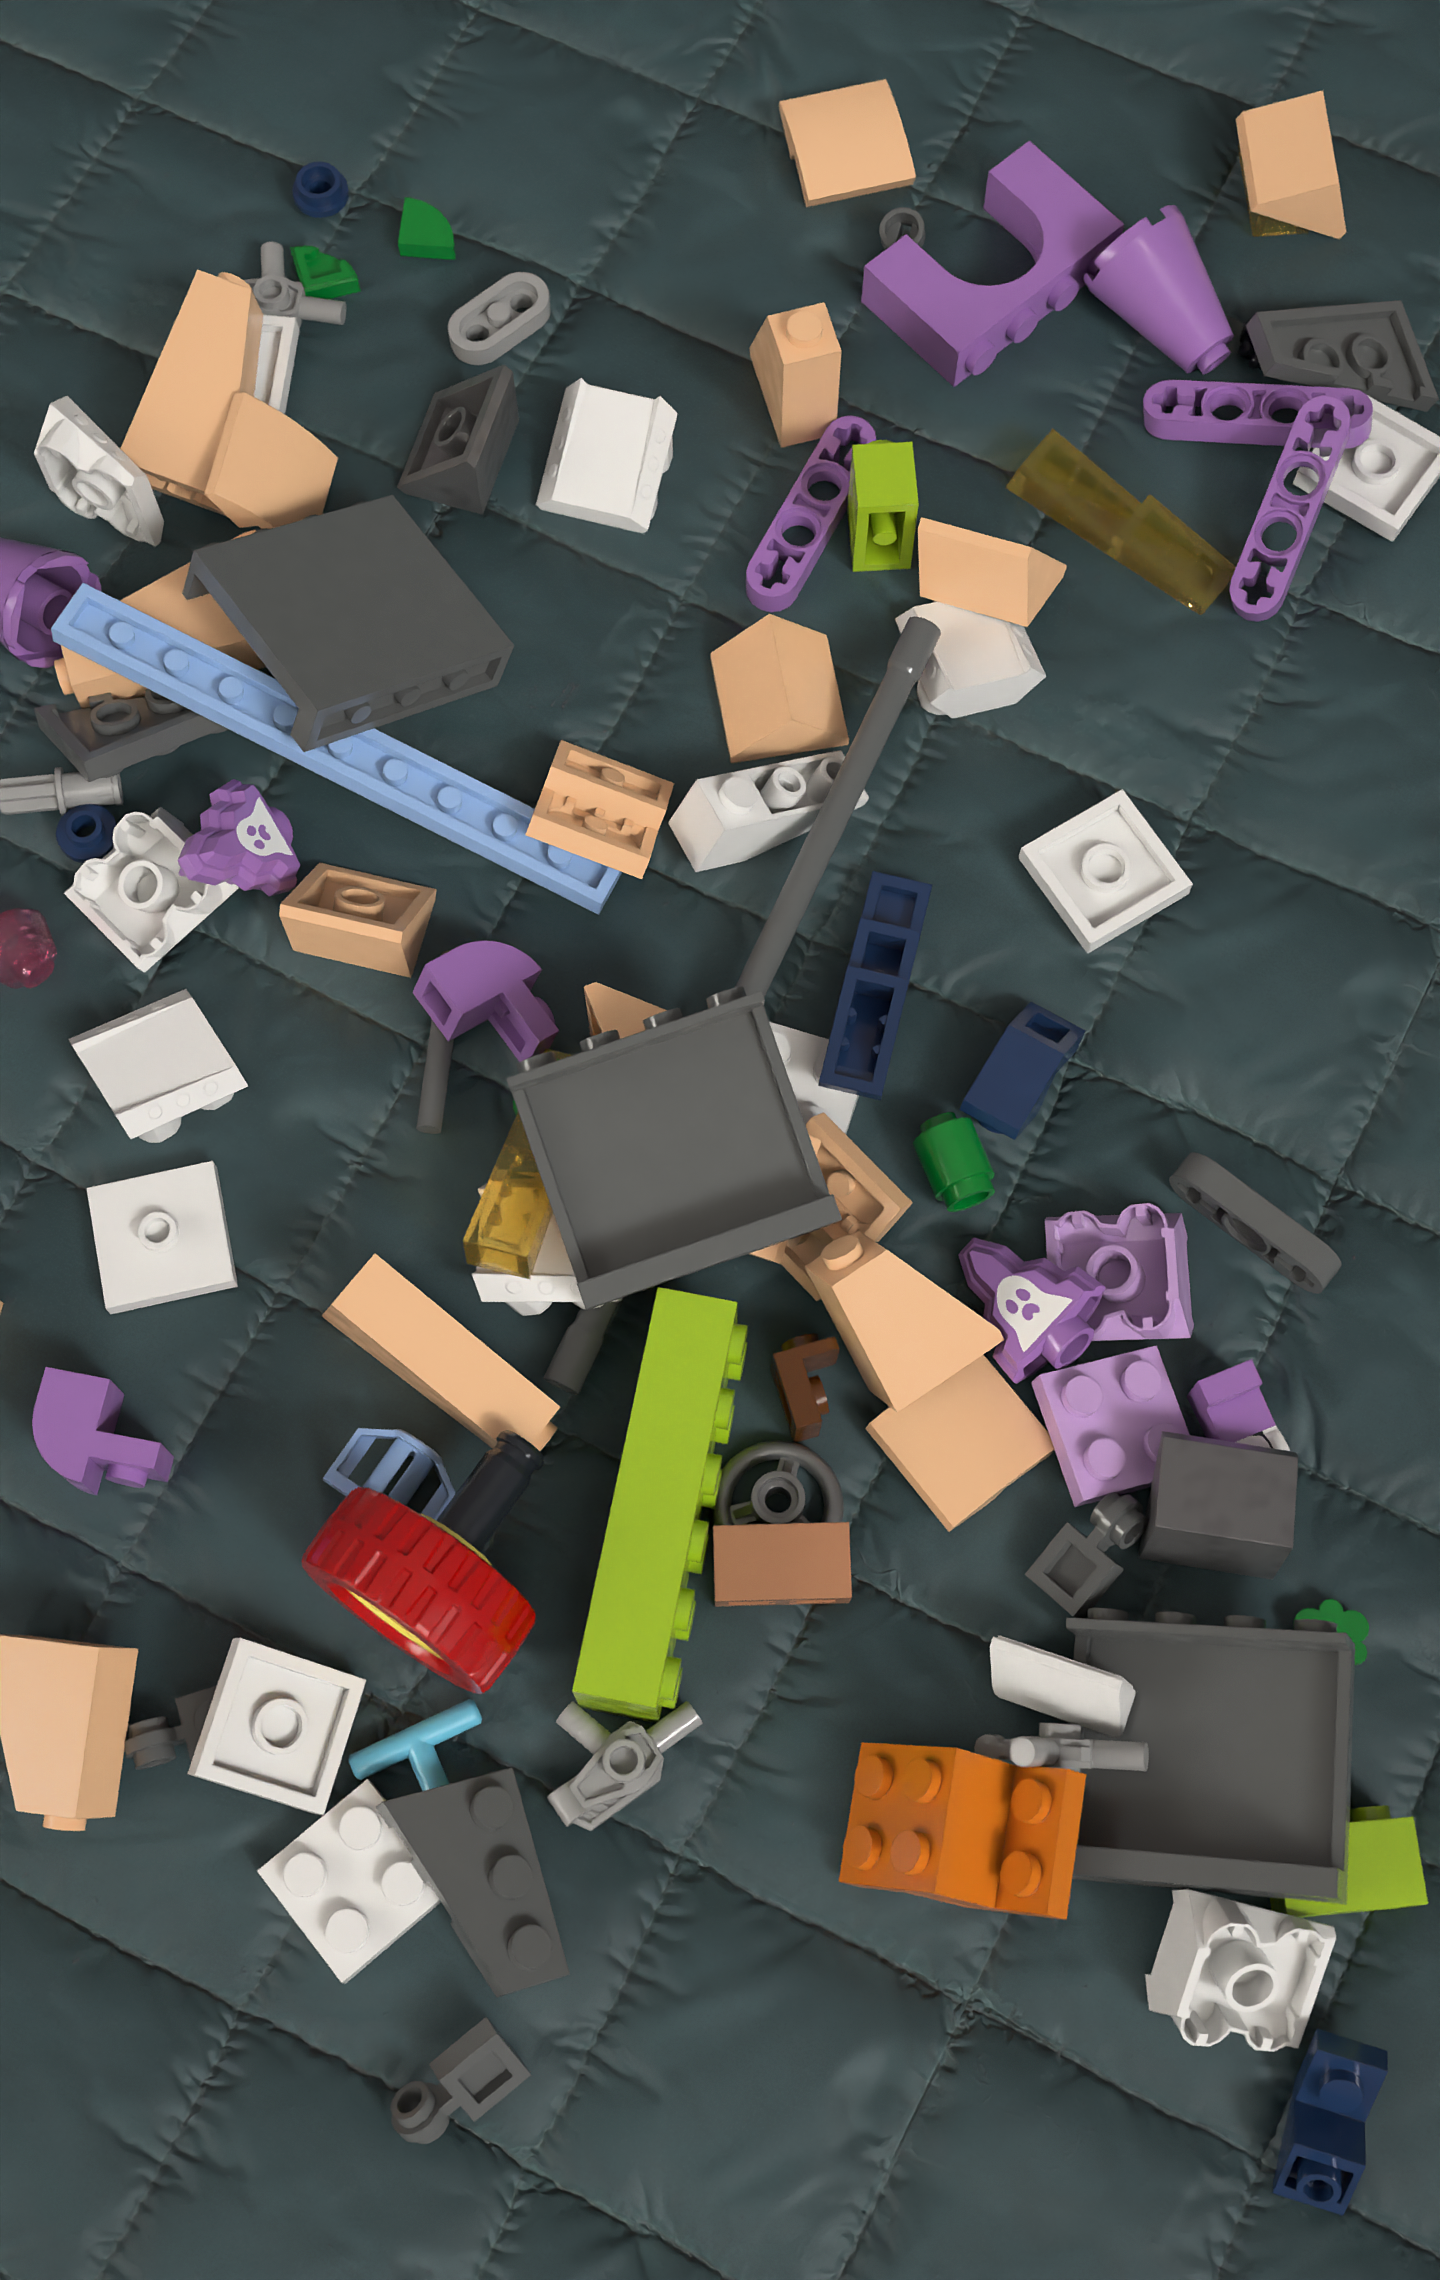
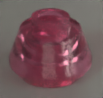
[0,908,57,989]

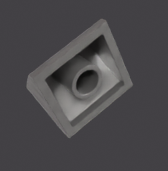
[397,364,519,515]
[1138,1431,1298,1580]

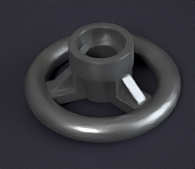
[711,1440,844,1526]

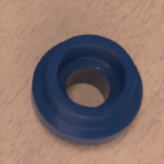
[292,162,349,218]
[56,804,117,863]

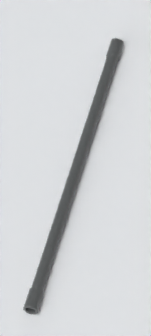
[543,617,941,1395]

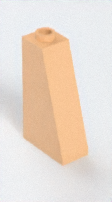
[120,269,263,516]
[54,530,266,709]
[322,1253,560,1451]

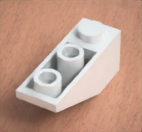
[668,750,869,872]

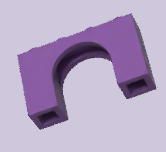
[862,141,1124,387]

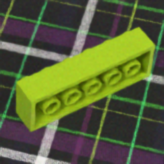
[572,1287,748,1723]

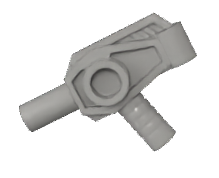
[217,242,346,328]
[547,1701,703,1831]
[974,1723,1149,1772]

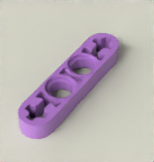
[1143,380,1373,449]
[1229,395,1351,622]
[746,416,876,612]

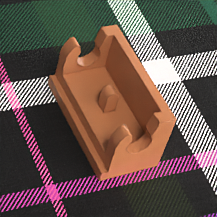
[713,1522,852,1607]

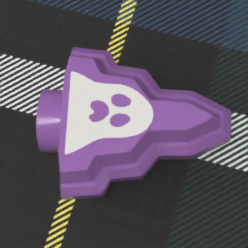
[178,779,300,896]
[958,1238,1106,1384]

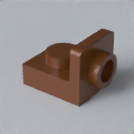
[770,1333,840,1443]

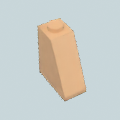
[750,302,842,448]
[804,1231,1004,1413]
[0,1634,138,1831]

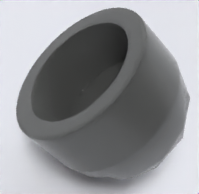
[879,207,926,250]

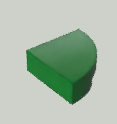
[398,197,456,260]
[290,246,361,299]

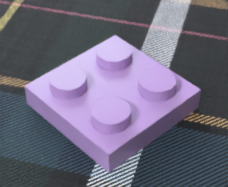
[1031,1345,1190,1507]

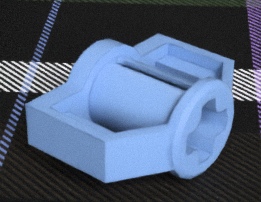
[323,1428,456,1520]

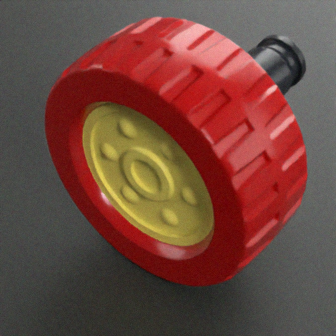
[302,1430,544,1694]

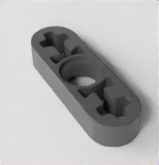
[1169,1152,1341,1294]

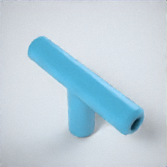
[348,1699,482,1791]

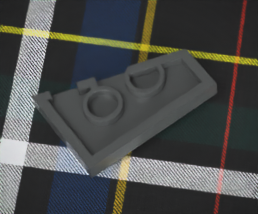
[1246,300,1439,412]
[34,688,228,782]
[376,1767,570,1998]

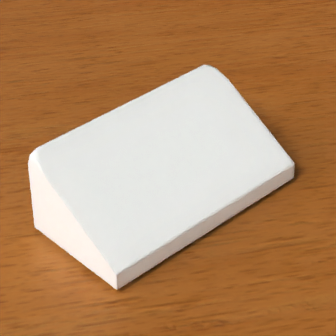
[990,1635,1136,1738]

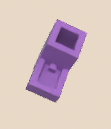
[412,941,559,1062]
[32,1367,174,1496]

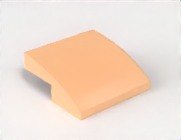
[778,79,916,207]
[204,392,338,529]
[526,740,674,879]
[780,1112,913,1301]
[865,1354,1054,1532]

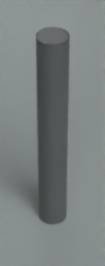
[416,950,454,1134]

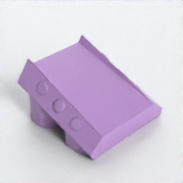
[1045,1203,1194,1341]

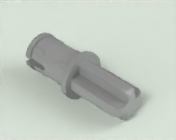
[0,767,123,816]

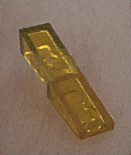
[1006,429,1236,616]
[463,1048,572,1280]

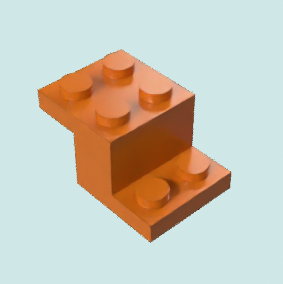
[838,1742,1086,1920]

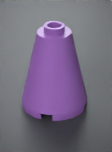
[1083,205,1234,375]
[0,537,101,668]

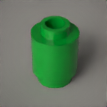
[912,1112,995,1212]

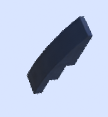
[818,871,932,1101]

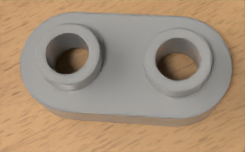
[448,272,551,365]

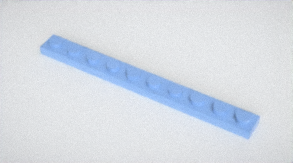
[51,583,622,915]

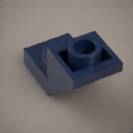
[959,1002,1086,1140]
[1273,2029,1388,2216]

